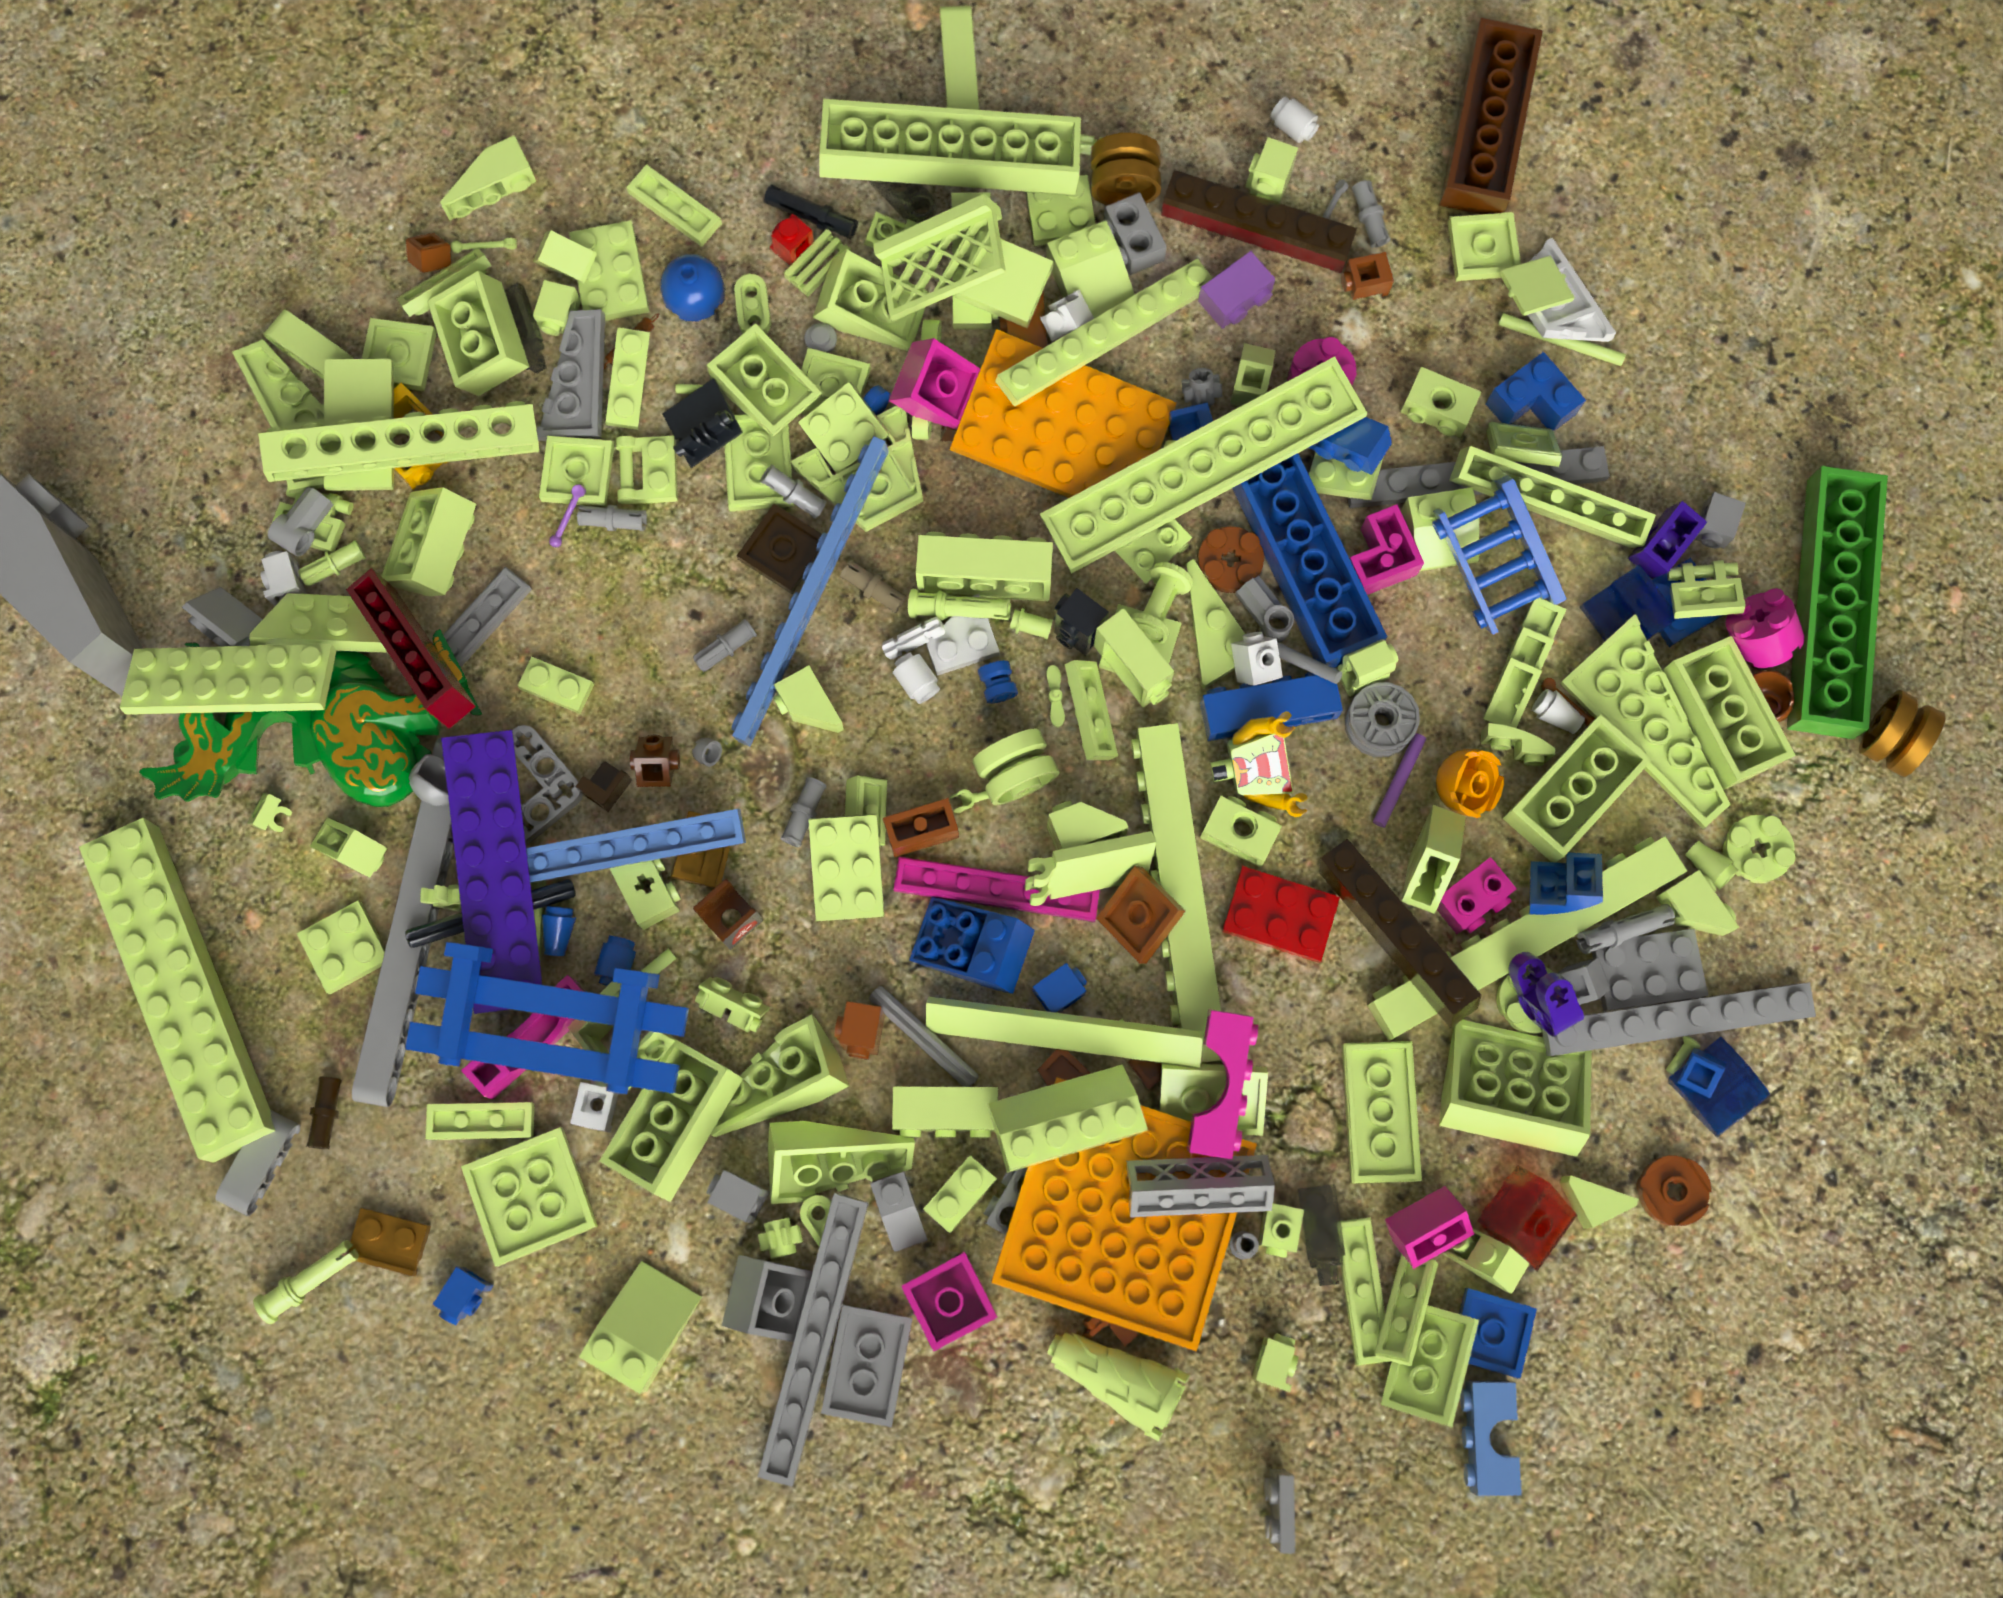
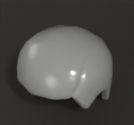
[409,754,449,806]

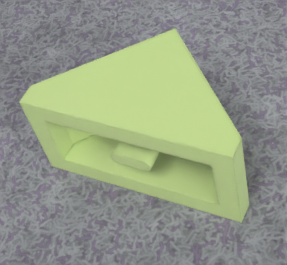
[533,230,597,283]
[1560,1175,1639,1229]

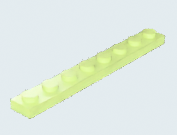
[995,258,1213,407]

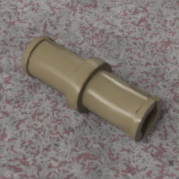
[840,559,907,613]

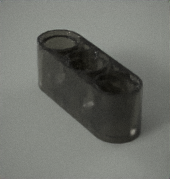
[868,180,936,223]

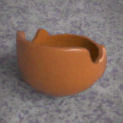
[1752,670,1795,722]

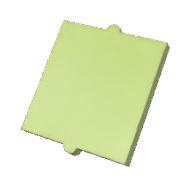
[1500,256,1575,316]

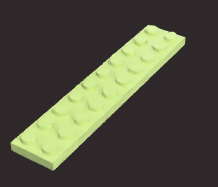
[1040,356,1367,574]

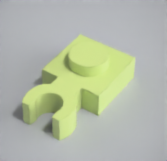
[420,885,462,912]

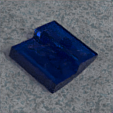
[1580,564,1679,641]
[1668,1037,1770,1138]

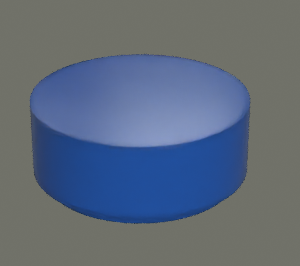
[863,385,891,416]

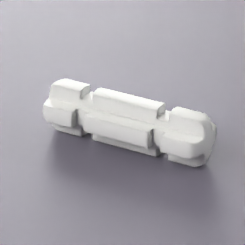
[882,617,945,659]

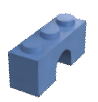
[1460,1381,1522,1496]

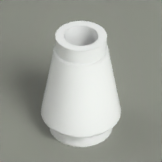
[1532,689,1585,734]

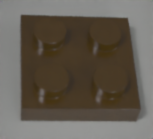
[737,504,822,594]

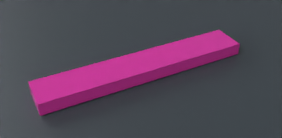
[893,857,1100,922]

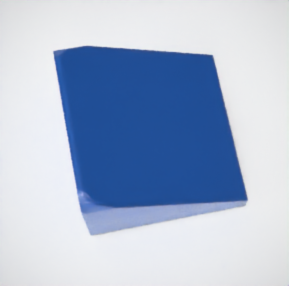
[1677,1048,1727,1099]

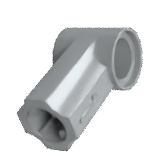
[268,487,334,557]
[1235,576,1294,643]

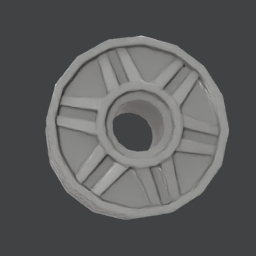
[1345,682,1420,757]

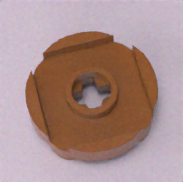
[1197,526,1264,593]
[1636,1155,1712,1226]

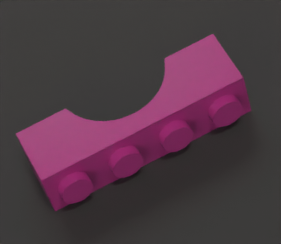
[461,975,586,1099]
[1187,1009,1258,1159]

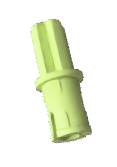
[298,540,366,586]

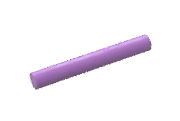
[1373,733,1426,828]

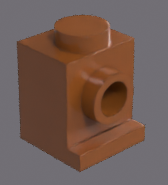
[1341,252,1394,300]

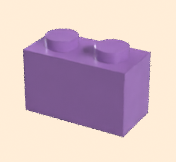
[1198,251,1275,329]

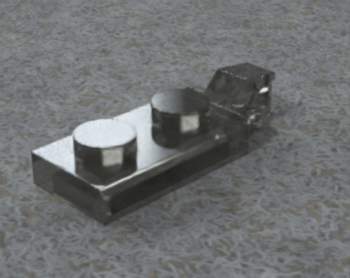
[504,282,547,374]
[1298,1184,1346,1286]

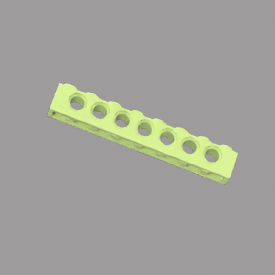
[258,401,539,482]

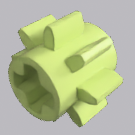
[757,1218,803,1259]

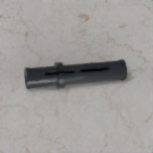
[764,184,858,240]

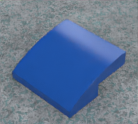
[1529,852,1603,915]

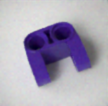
[1509,952,1584,1037]

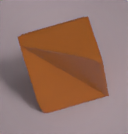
[406,233,451,273]

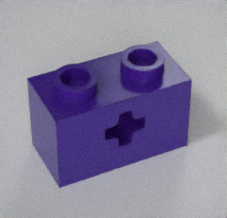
[1627,501,1707,579]

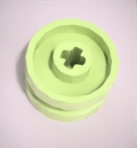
[972,728,1060,805]

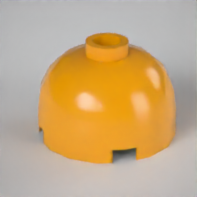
[1436,749,1504,818]

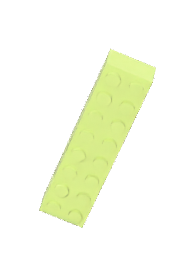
[819,99,1081,195]

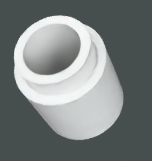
[1270,96,1319,143]
[893,653,940,704]

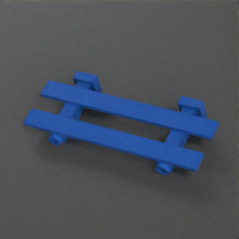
[405,942,689,1094]

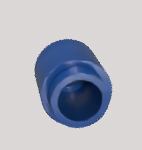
[594,935,636,986]

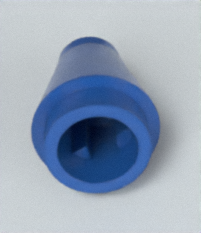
[542,906,576,956]

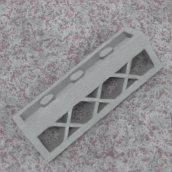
[1126,1155,1275,1217]

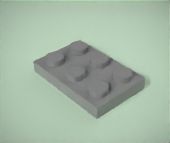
[1592,929,1709,1012]
[821,1305,913,1427]

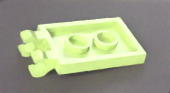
[1024,831,1156,906]

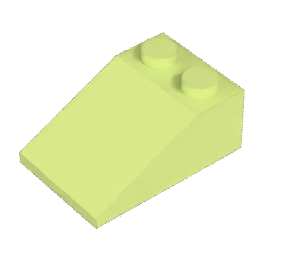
[1046,220,1135,328]
[813,250,930,351]
[707,323,822,436]
[579,1261,702,1394]

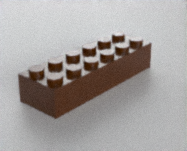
[1439,18,1543,214]

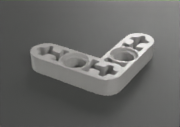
[512,725,583,846]

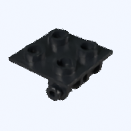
[663,378,743,468]

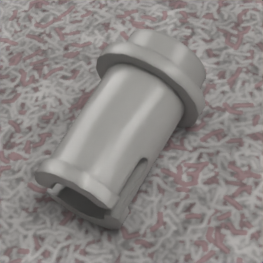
[1229,1231,1259,1259]

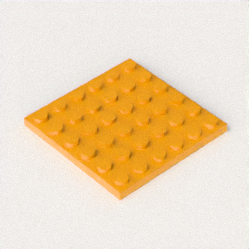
[991,1077,1257,1351]

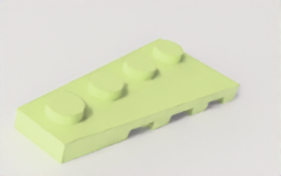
[232,339,324,428]

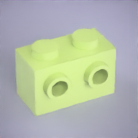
[1245,137,1298,203]

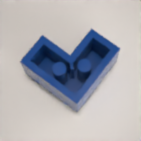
[1485,351,1586,431]

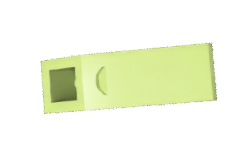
[440,135,536,220]

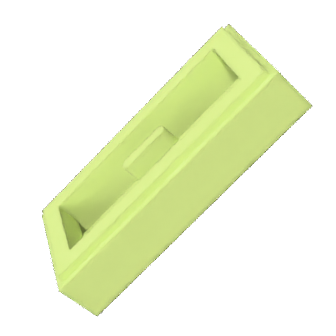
[784,229,851,297]

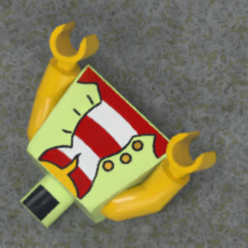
[1210,711,1308,817]

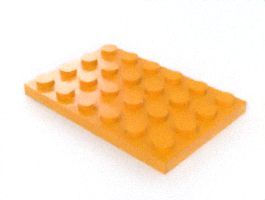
[949,329,1177,498]

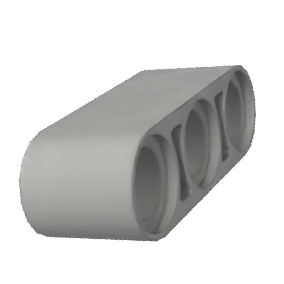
[216,1109,301,1217]

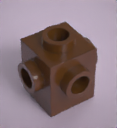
[630,734,680,787]

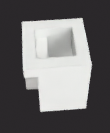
[1040,290,1094,341]
[260,551,307,606]
[570,1080,619,1133]

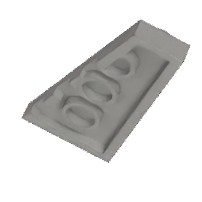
[537,309,605,441]

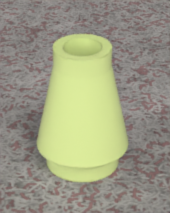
[1685,841,1738,890]

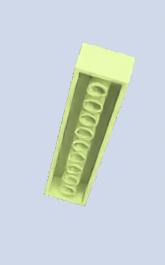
[79,818,276,1163]

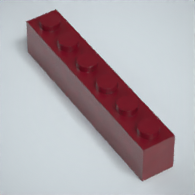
[346,568,476,729]

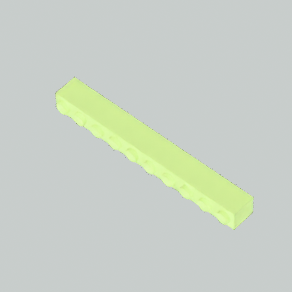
[1131,723,1222,1064]
[1367,836,1687,1041]

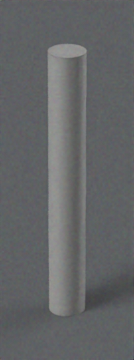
[1277,642,1342,684]

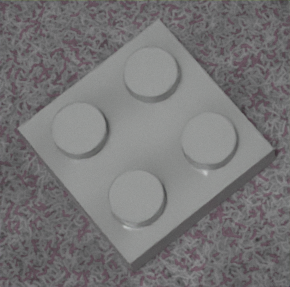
[1264,1469,1295,1553]

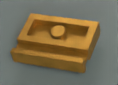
[670,811,730,889]
[346,1208,431,1276]

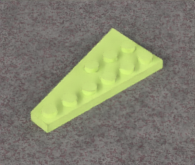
[1560,614,1731,829]

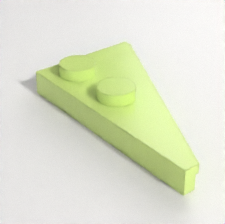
[1186,559,1245,689]

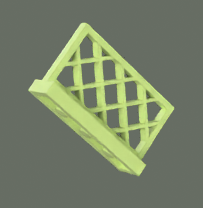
[873,194,1006,321]

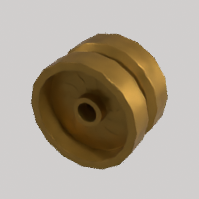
[1091,132,1161,206]
[1859,690,1946,777]

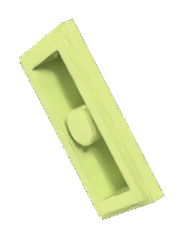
[845,775,887,846]

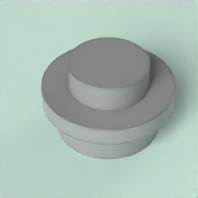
[805,323,837,353]

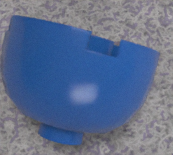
[660,254,725,321]

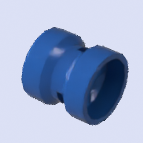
[978,660,1018,704]

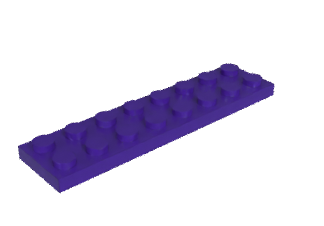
[441,730,543,1014]

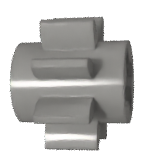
[1182,368,1222,407]

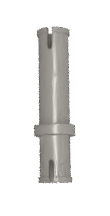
[1577,904,1675,954]

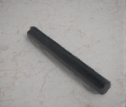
[405,879,576,948]

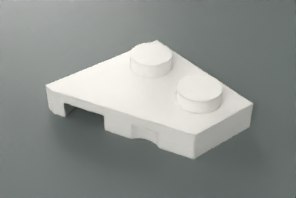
[926,594,999,676]

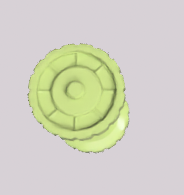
[1130,562,1193,645]

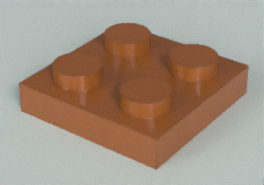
[1096,866,1186,964]

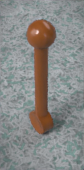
[1541,678,1595,727]

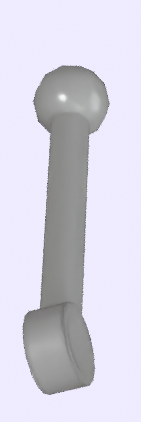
[1323,180,1349,219]

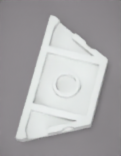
[1528,238,1616,342]

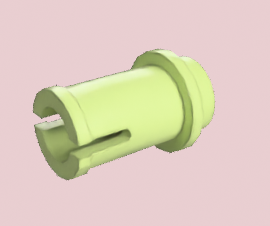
[1010,608,1053,640]

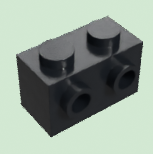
[1054,588,1109,656]

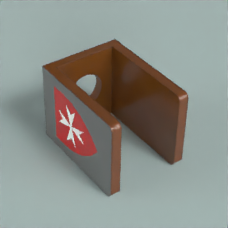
[693,878,763,950]

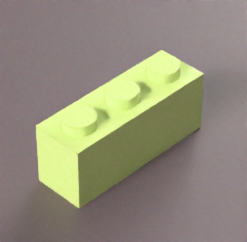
[892,1087,998,1138]

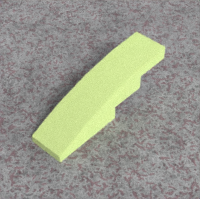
[1483,598,1567,728]

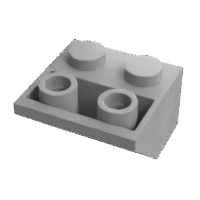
[182,587,263,646]

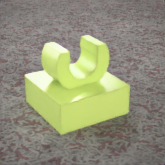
[247,793,292,832]

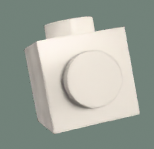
[1231,632,1283,686]

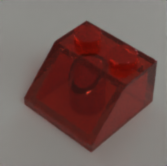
[1477,1165,1578,1271]

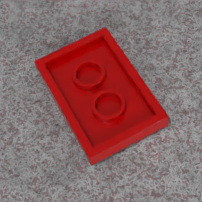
[1222,866,1340,963]

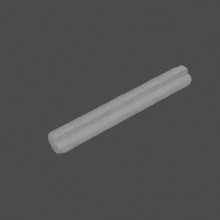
[869,986,979,1087]

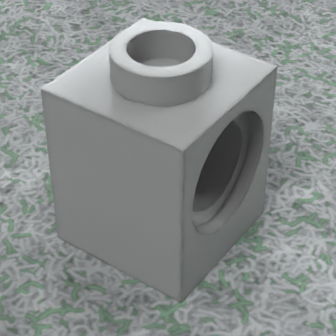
[1695,492,1746,549]
[1557,957,1610,1005]

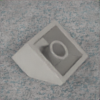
[721,1255,813,1342]

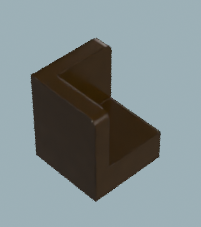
[575,762,632,813]

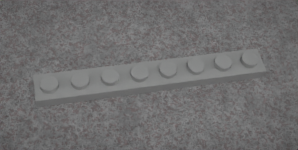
[1348,446,1610,509]
[1542,982,1816,1056]
[758,1193,869,1487]

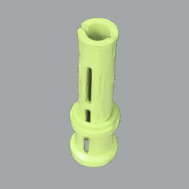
[908,588,1011,620]
[253,1240,359,1324]

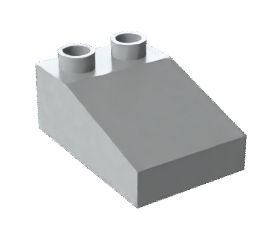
[0,473,143,696]

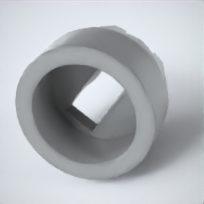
[692,738,722,767]

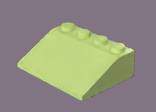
[1439,1020,1592,1157]

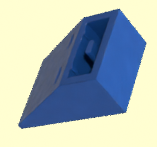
[909,897,1035,994]

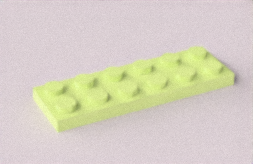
[119,644,336,714]

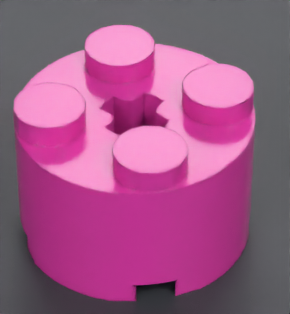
[1287,337,1357,385]
[1726,588,1805,668]

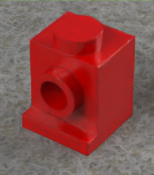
[770,214,814,266]

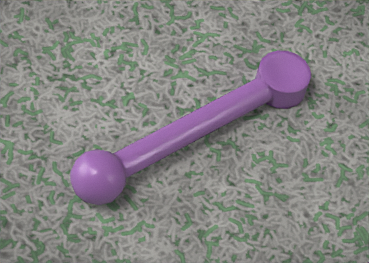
[549,484,586,548]

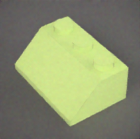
[381,487,476,596]

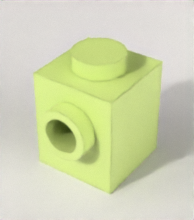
[1258,1203,1304,1258]

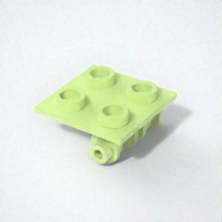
[1115,519,1192,584]

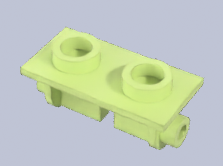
[695,977,770,1033]

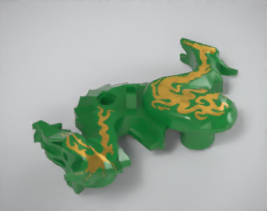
[139,629,482,807]

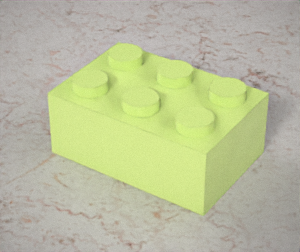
[427,271,530,396]

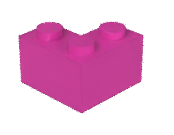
[1349,504,1424,595]

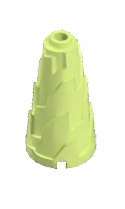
[1047,1332,1190,1441]

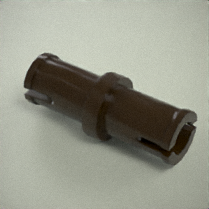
[306,1076,342,1150]

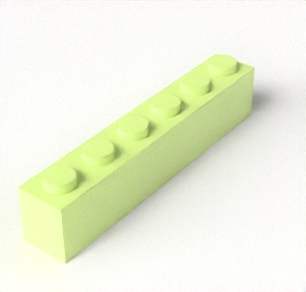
[1449,446,1656,548]

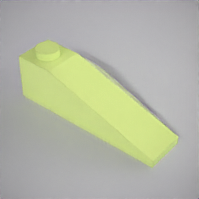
[711,1015,849,1137]
[768,1121,915,1204]

